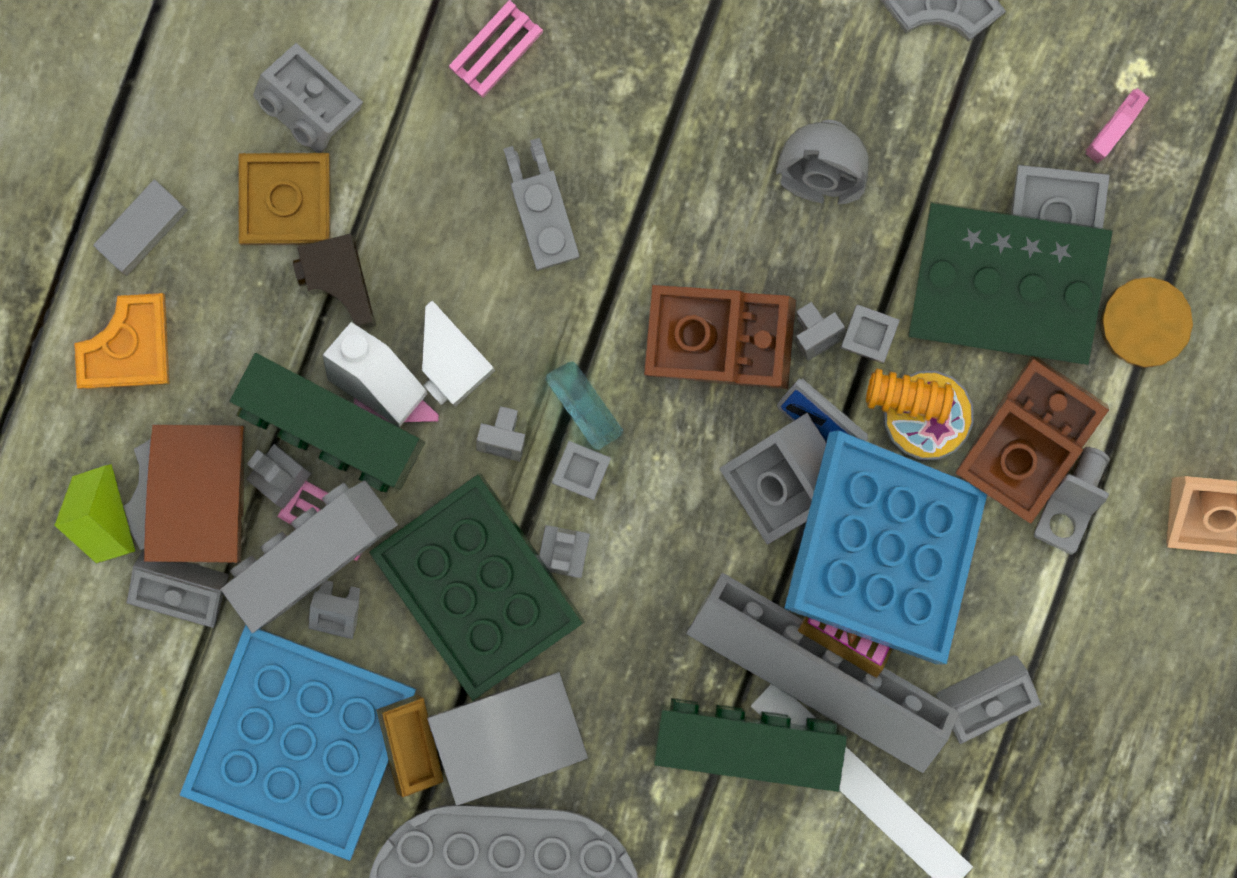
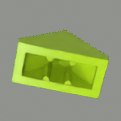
[54,464,136,563]

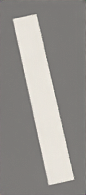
[751,684,973,878]

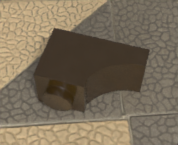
[293,234,376,329]

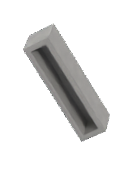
[221,480,398,633]

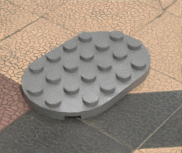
[369,804,638,878]

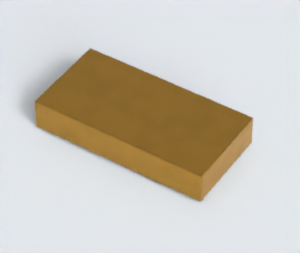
[376,694,444,797]

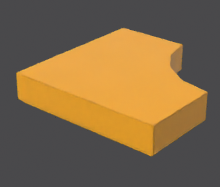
[74,293,170,389]

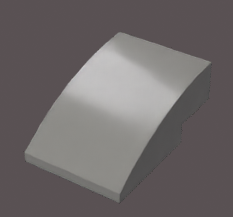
[427,672,588,806]

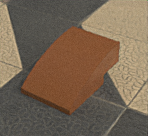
[644,285,796,389]
[955,356,1109,524]
[144,425,245,562]

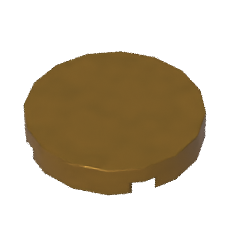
[1100,277,1193,368]

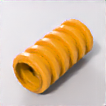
[866,368,954,424]

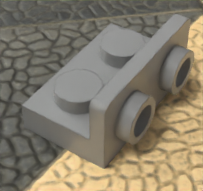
[253,43,363,153]

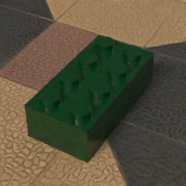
[229,352,426,493]
[653,698,847,792]

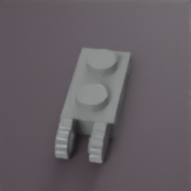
[503,138,580,271]

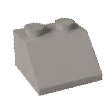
[719,413,826,545]

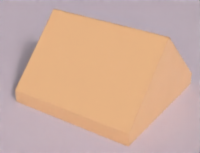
[1167,476,1237,554]

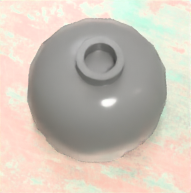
[776,120,869,204]

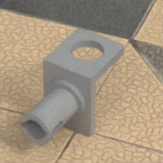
[1034,447,1110,555]

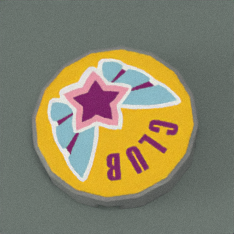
[883,371,974,460]

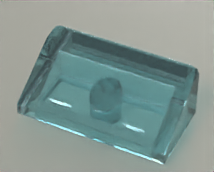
[545,361,623,452]

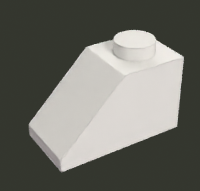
[422,301,495,407]
[323,322,427,427]

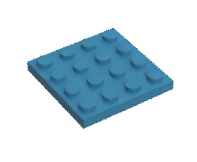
[784,431,987,664]
[180,624,417,861]

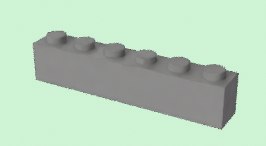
[686,573,959,773]

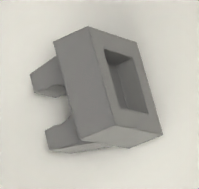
[796,302,845,361]
[840,304,900,364]
[476,406,525,462]
[552,441,611,500]
[246,444,312,509]
[539,525,590,578]
[309,580,360,639]

